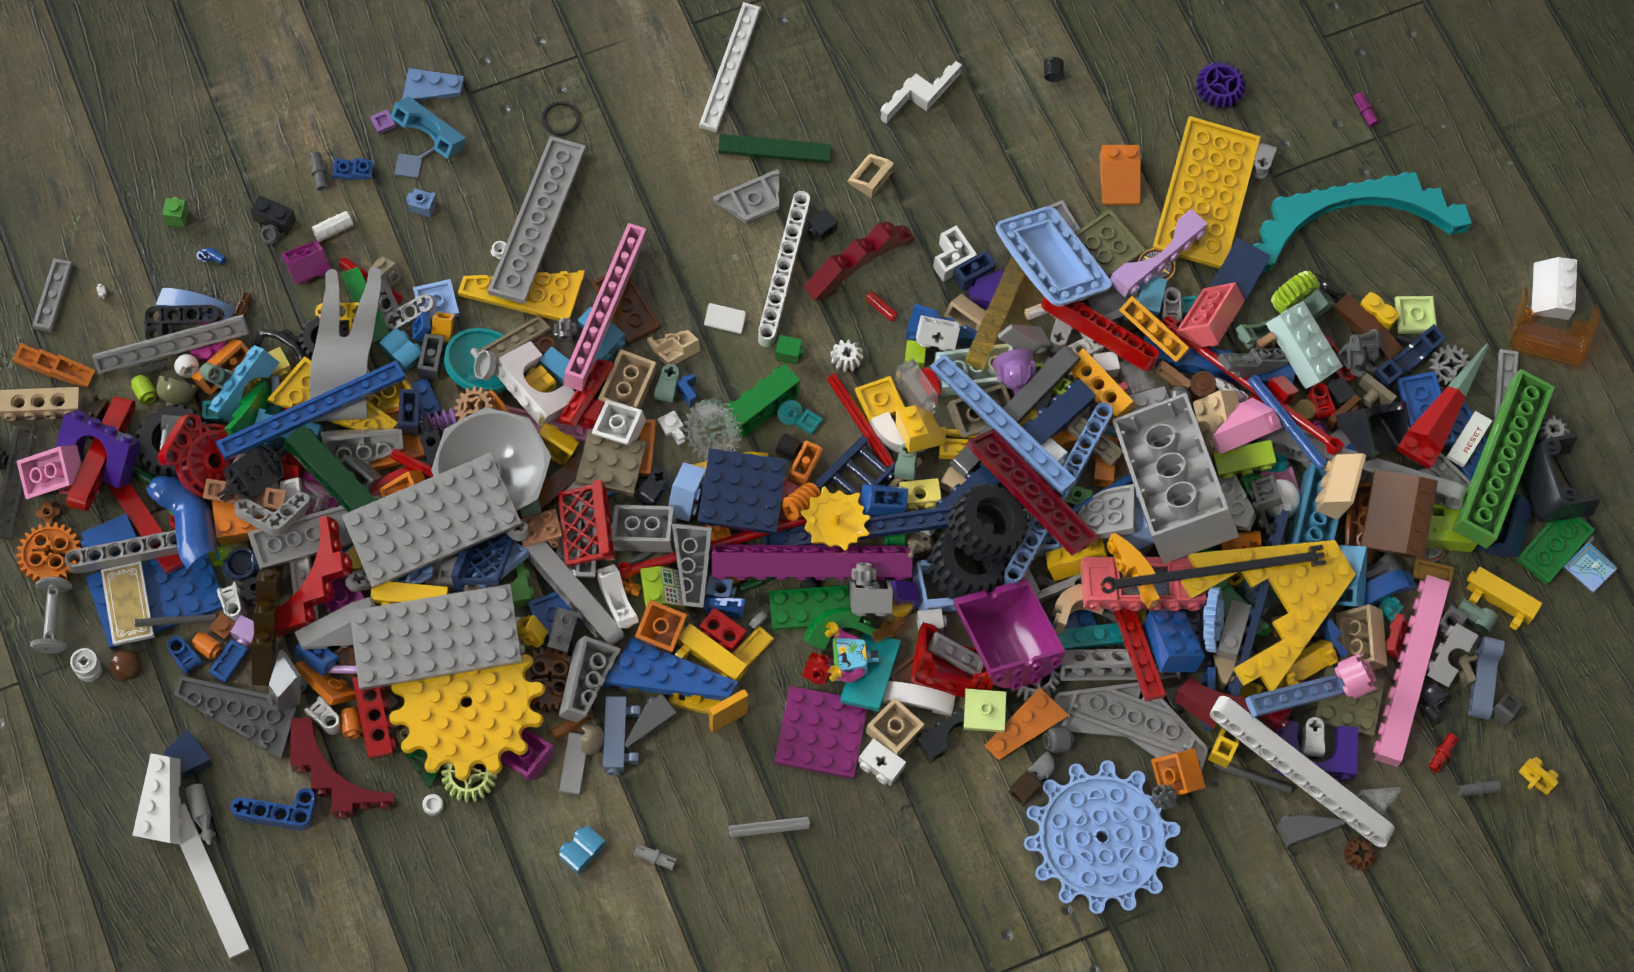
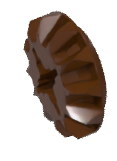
[1344,837,1377,870]

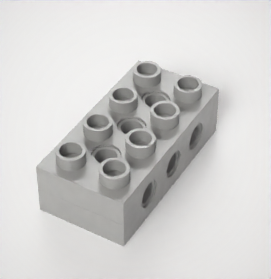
[1112,393,1239,564]

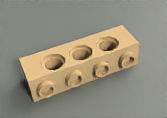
[0,387,83,421]

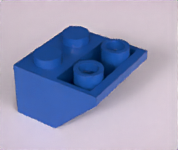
[861,484,908,517]

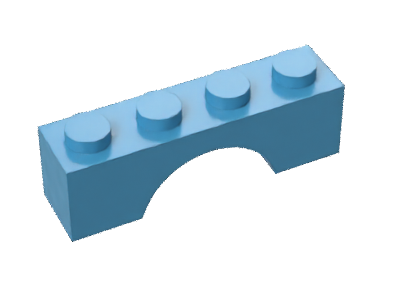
[390,96,466,159]
[208,345,280,423]

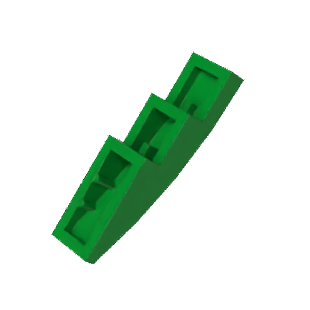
[340,267,389,343]
[225,379,272,436]

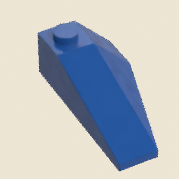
[905,303,986,347]

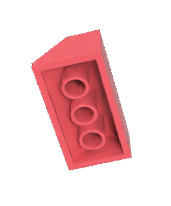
[1176,282,1245,347]

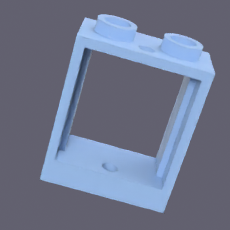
[912,560,957,613]

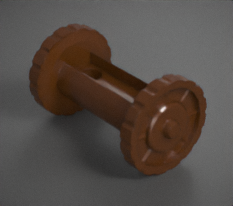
[1190,371,1216,402]

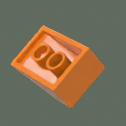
[1099,145,1140,205]

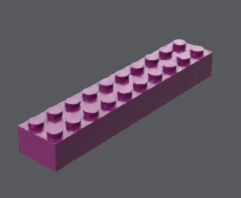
[710,545,912,580]

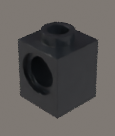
[807,208,838,243]
[1326,377,1355,411]

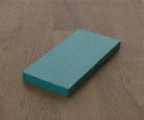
[840,633,901,712]

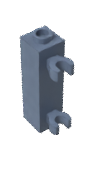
[603,696,640,776]

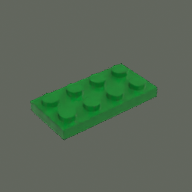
[1516,517,1595,585]
[769,585,850,631]

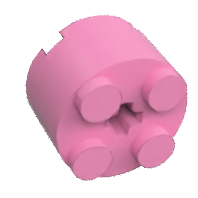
[1335,652,1378,699]

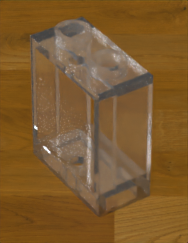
[895,359,938,414]

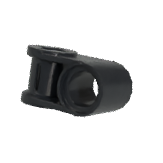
[635,468,668,506]

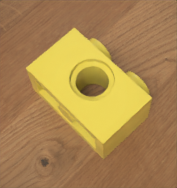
[899,478,941,512]

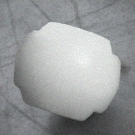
[174,354,199,378]

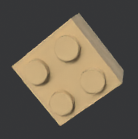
[866,698,925,757]

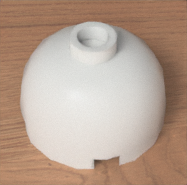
[1264,479,1301,519]

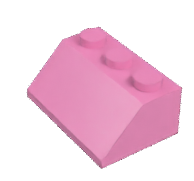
[17,445,81,499]

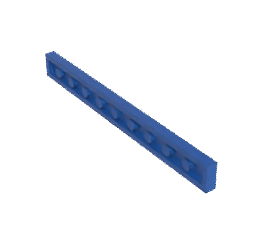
[216,361,406,461]

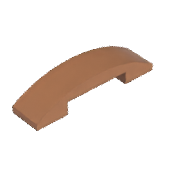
[203,479,286,510]

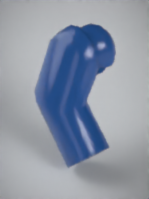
[196,248,227,265]

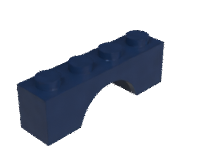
[1373,324,1447,389]

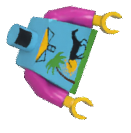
[825,622,879,683]

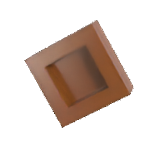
[209,613,236,642]

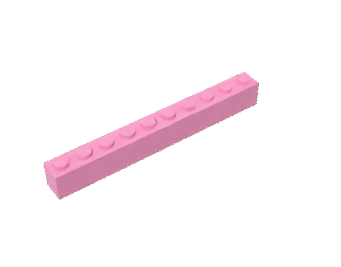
[564,223,646,391]
[1373,575,1450,767]

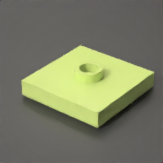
[1395,296,1437,334]
[963,689,1006,733]

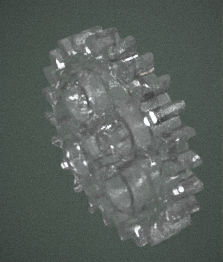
[684,398,742,461]

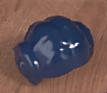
[223,547,260,582]

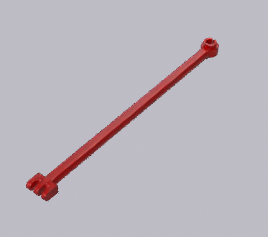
[1161,316,1343,455]
[617,516,807,580]

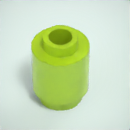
[131,375,158,404]

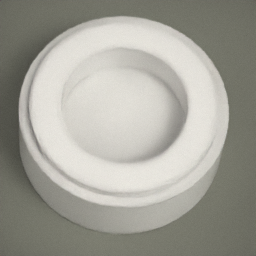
[422,794,444,816]

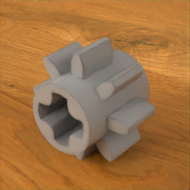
[852,563,876,586]

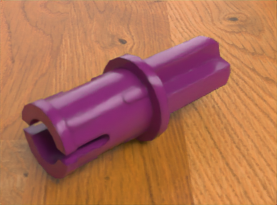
[1353,93,1379,128]

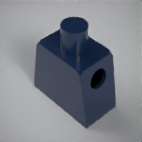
[164,729,213,780]

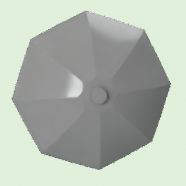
[431,407,551,511]

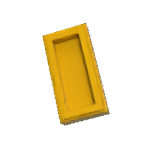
[732,626,774,668]

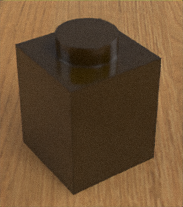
[1008,770,1041,806]

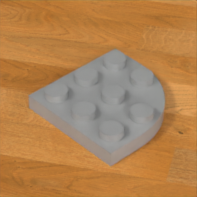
[1078,484,1136,539]

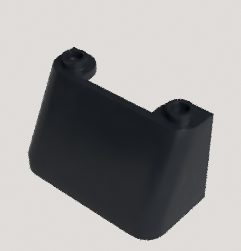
[1336,400,1411,461]

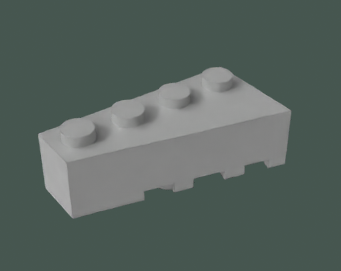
[672,524,712,608]

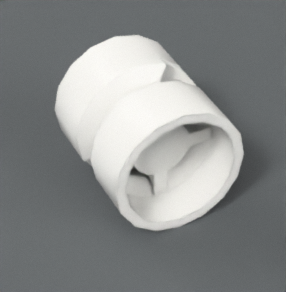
[70,648,102,682]

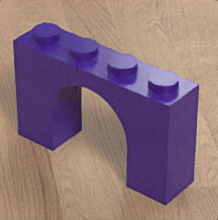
[56,410,140,488]
[1273,721,1358,782]

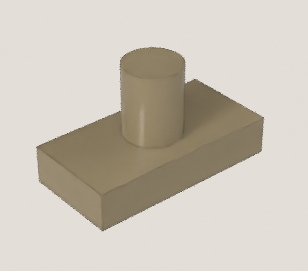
[1358,373,1397,407]

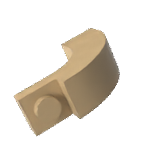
[1052,584,1104,635]

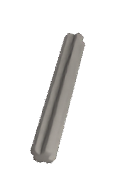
[729,817,810,837]

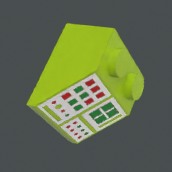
[640,566,686,610]

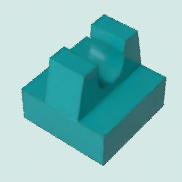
[1378,597,1404,623]

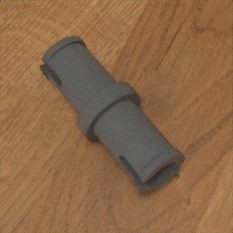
[309,152,328,191]
[1458,780,1501,798]

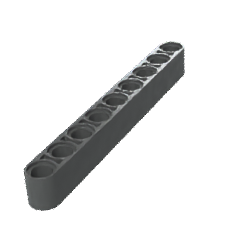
[950,345,1081,479]

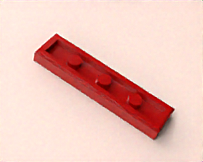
[557,359,614,426]

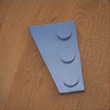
[402,68,464,102]

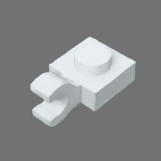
[657,411,685,446]

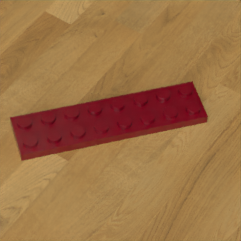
[966,428,1100,556]

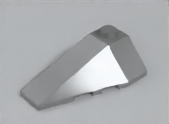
[321,429,403,464]
[295,597,376,650]

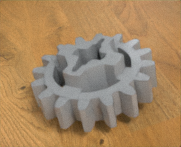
[1428,345,1470,386]

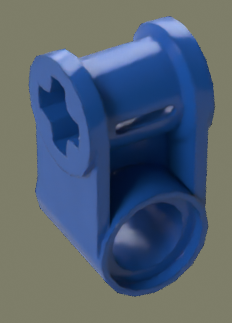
[167,636,203,676]

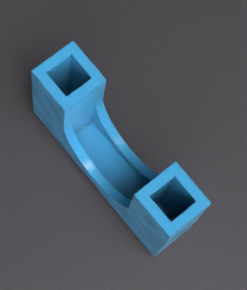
[539,307,626,392]

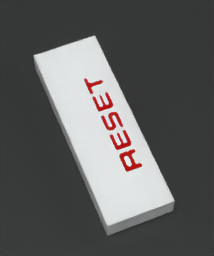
[1446,411,1492,467]

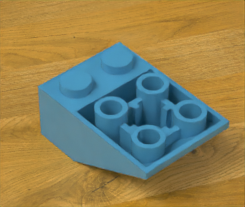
[1335,545,1368,606]

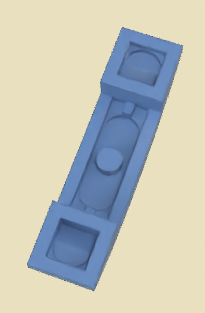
[156,288,235,320]

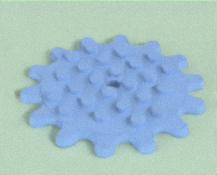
[1024,760,1180,914]

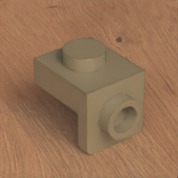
[369,256,403,287]
[1455,654,1479,688]

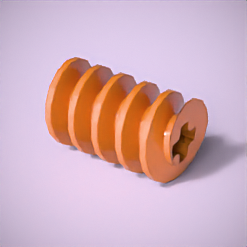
[781,482,821,521]

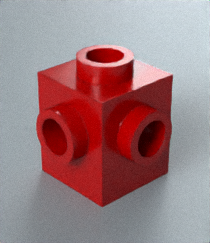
[802,652,834,685]

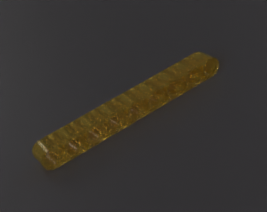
[964,255,1025,371]

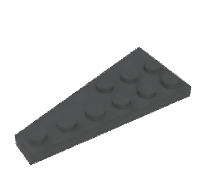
[174,676,298,760]

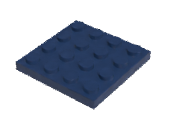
[698,448,787,535]

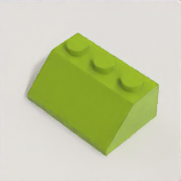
[1211,440,1276,480]

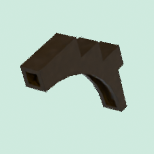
[251,564,285,686]

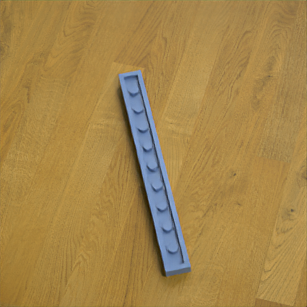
[930,354,1077,495]

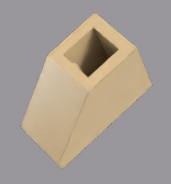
[1211,653,1241,690]

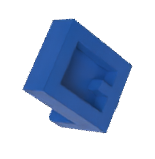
[412,311,432,342]
[677,373,698,408]

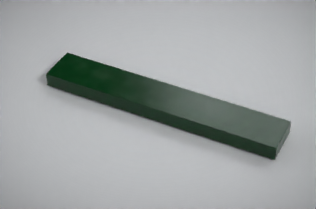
[718,134,831,164]

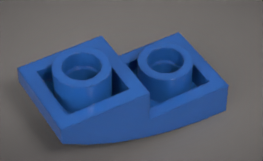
[332,158,373,180]

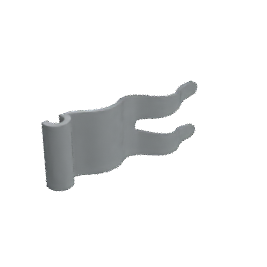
[310,267,381,422]

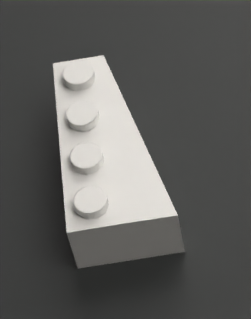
[133,753,181,844]

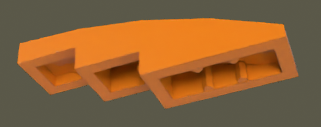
[12,343,95,388]

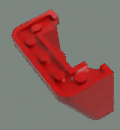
[911,622,994,698]

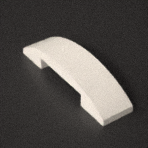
[882,681,955,716]

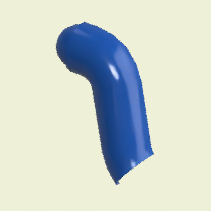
[147,476,220,570]

